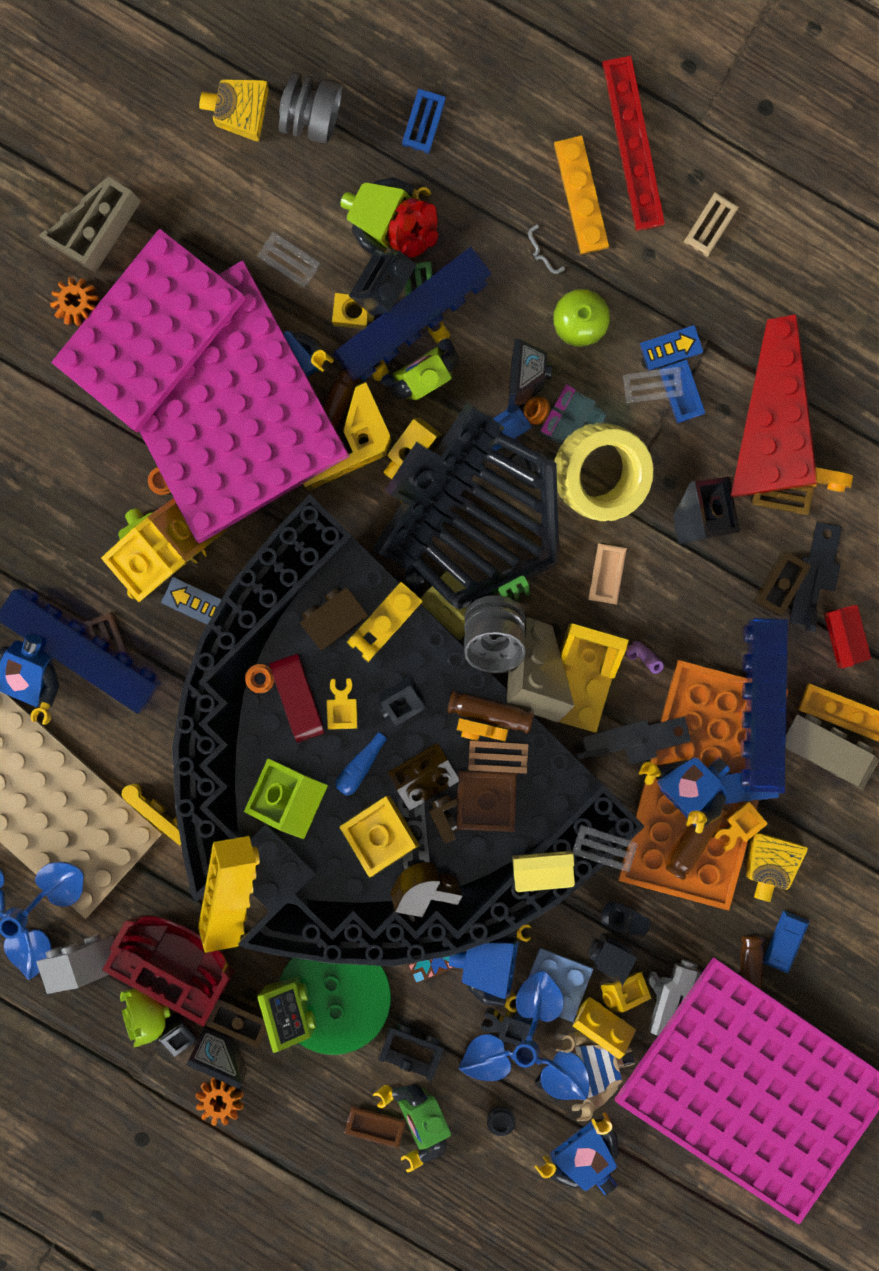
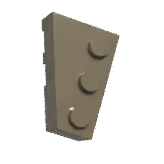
[39,177,141,273]
[507,617,574,722]
[781,714,879,790]

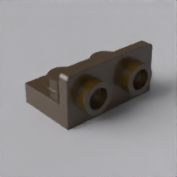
[388,743,459,810]
[428,795,459,844]

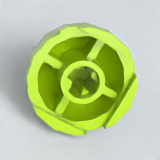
[553,289,610,347]
[120,988,170,1047]

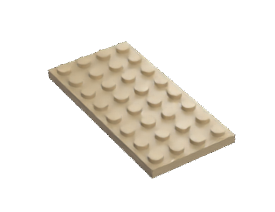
[0,692,163,919]

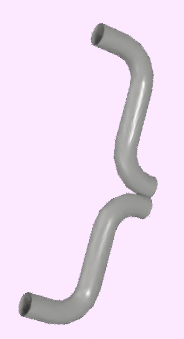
[528,224,565,274]

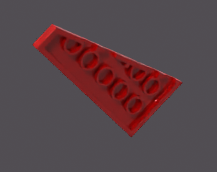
[731,314,818,497]

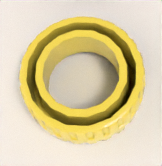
[554,422,654,521]

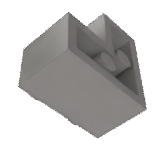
[36,934,115,994]

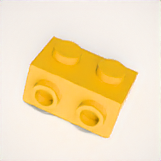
[573,997,636,1059]

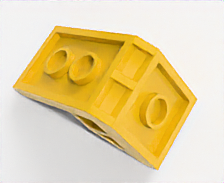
[303,383,392,491]
[101,498,228,602]
[559,624,629,733]

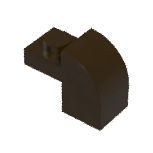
[390,862,462,917]

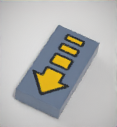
[161,577,222,624]

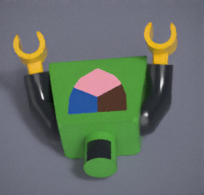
[373,1084,451,1172]

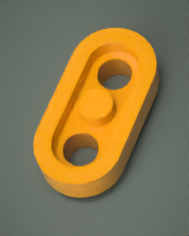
[809,467,853,492]

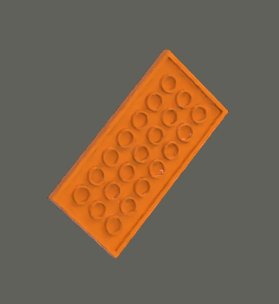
[618,660,789,911]

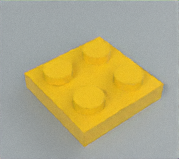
[340,795,420,877]

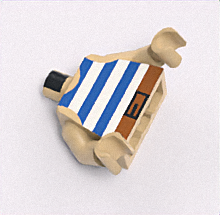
[555,1030,635,1121]

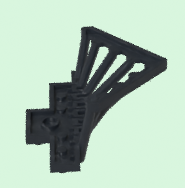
[372,403,560,609]

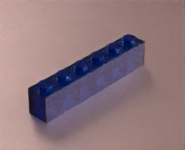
[333,247,492,381]
[0,588,162,714]
[740,618,788,794]

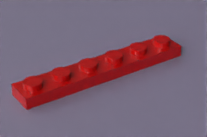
[602,56,665,231]

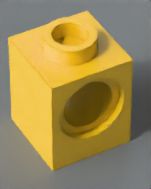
[332,293,374,329]

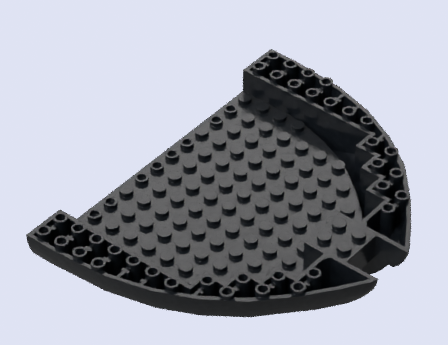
[172,494,645,966]

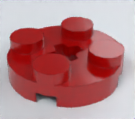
[388,198,438,257]

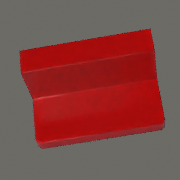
[823,605,871,668]

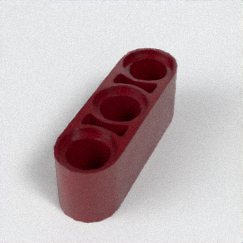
[270,653,325,743]

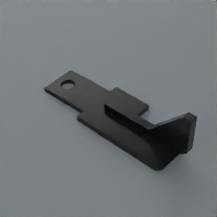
[790,522,842,632]
[576,716,692,764]

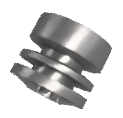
[279,72,342,144]
[464,596,526,673]

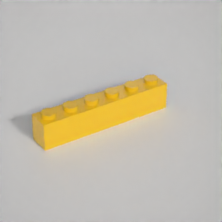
[198,836,260,953]

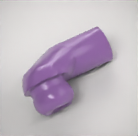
[625,641,664,674]

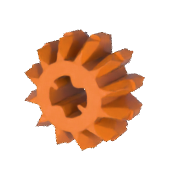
[50,277,100,327]
[196,1077,244,1125]

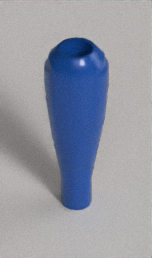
[335,732,387,796]

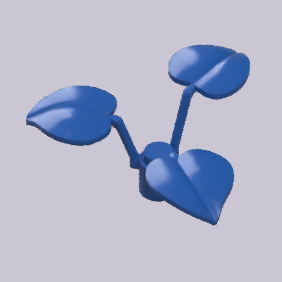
[0,861,84,980]
[459,971,590,1100]

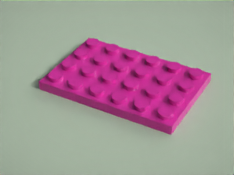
[51,229,246,433]

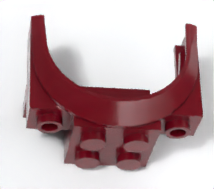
[102,915,235,1026]

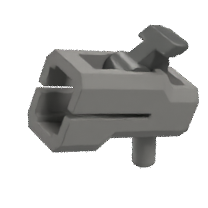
[648,959,702,1036]

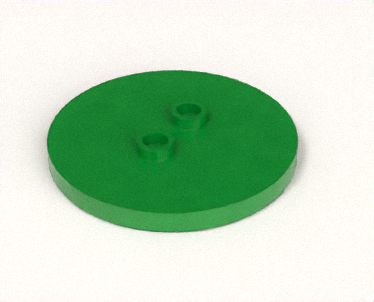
[279,958,391,1055]

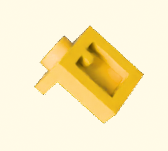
[601,972,652,1012]

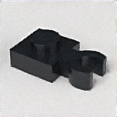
[481,1008,533,1046]

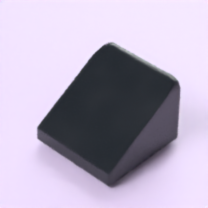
[158,1012,198,1057]

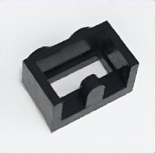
[349,250,417,316]
[587,933,637,986]
[378,1023,444,1081]

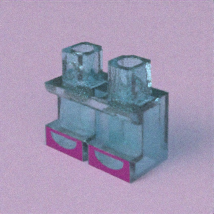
[539,384,607,445]

